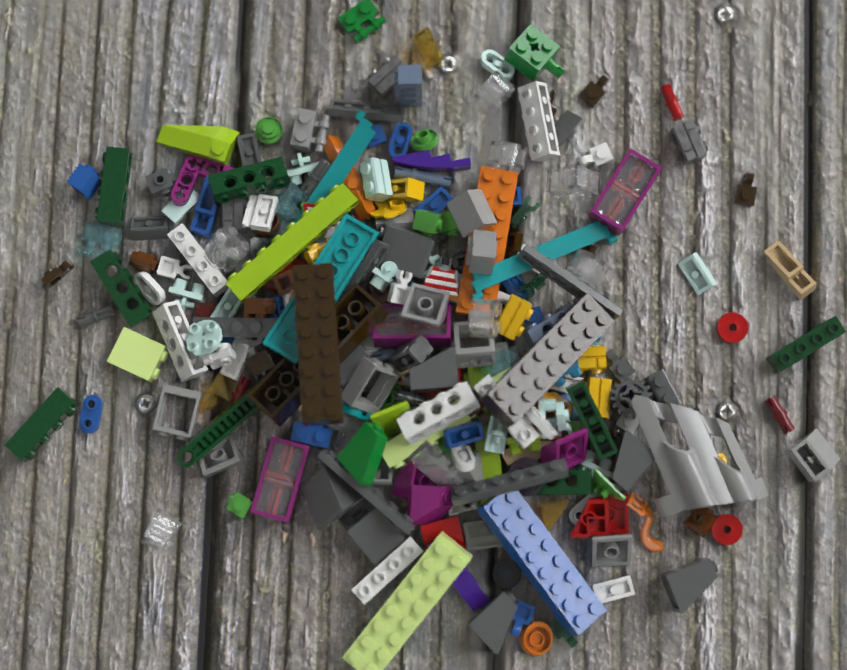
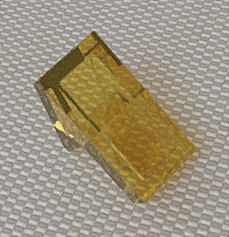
[412,26,444,68]
[199,373,231,411]

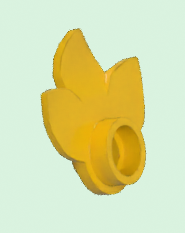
[370,199,407,219]

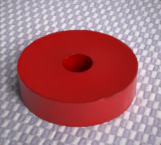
[716,312,748,343]
[710,514,743,545]

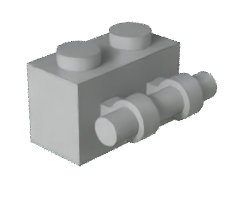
[290,108,330,153]

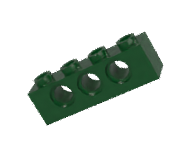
[208,156,289,204]
[90,249,152,328]
[766,316,846,374]
[565,379,618,460]
[512,467,593,495]

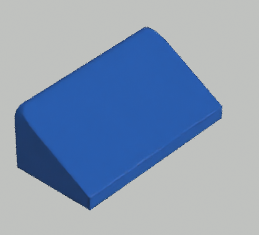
[443,420,485,449]

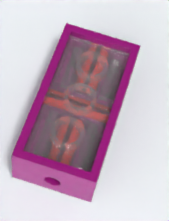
[588,148,662,235]
[372,302,452,347]
[250,436,311,523]

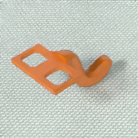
[627,491,664,553]

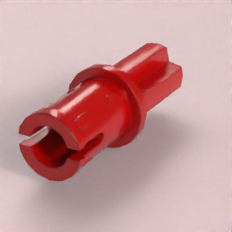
[660,84,685,121]

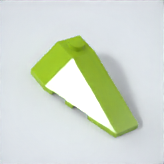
[156,125,240,166]

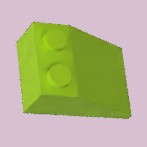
[370,401,411,442]

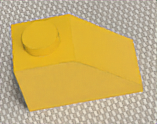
[385,177,425,203]

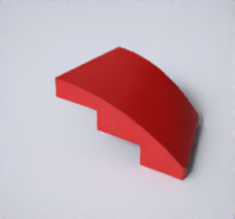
[571,494,629,538]

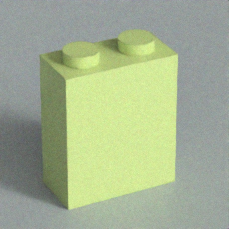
[107,327,169,383]

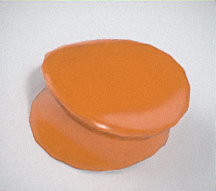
[520,621,553,656]

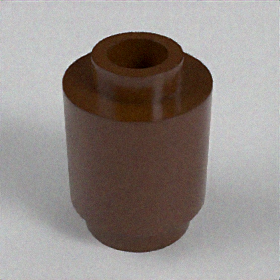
[129,251,159,274]

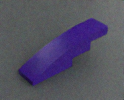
[392,150,471,172]
[427,540,490,612]

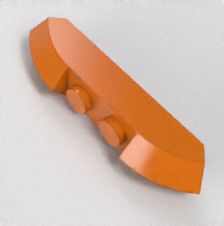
[323,135,376,220]

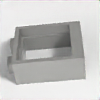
[453,319,496,368]
[342,357,400,414]
[153,384,204,441]

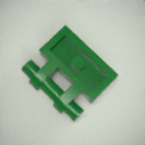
[338,0,387,43]

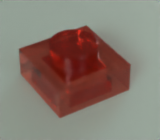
[194,301,215,317]

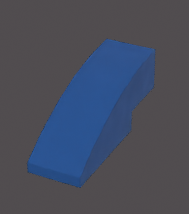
[190,176,220,240]

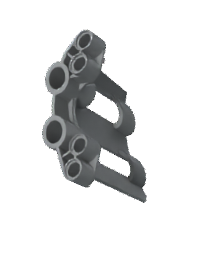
[630,395,769,518]

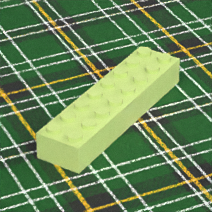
[342,531,473,670]

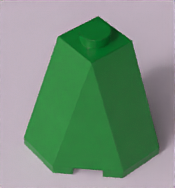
[337,422,388,486]

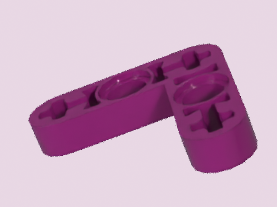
[171,155,234,206]

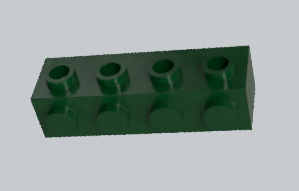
[95,146,133,227]
[4,387,79,462]

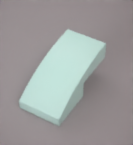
[162,190,200,225]

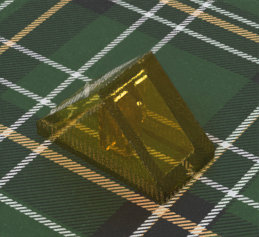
[539,499,570,532]

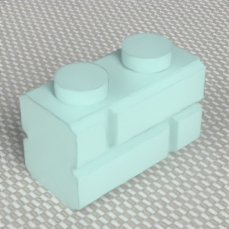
[360,157,393,202]

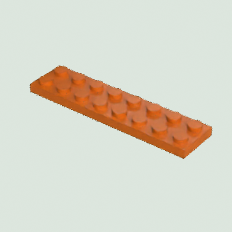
[455,166,518,320]

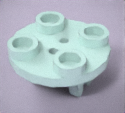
[186,320,223,357]

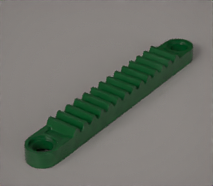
[176,370,271,468]

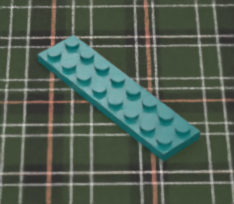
[263,213,379,364]

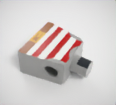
[424,257,458,304]

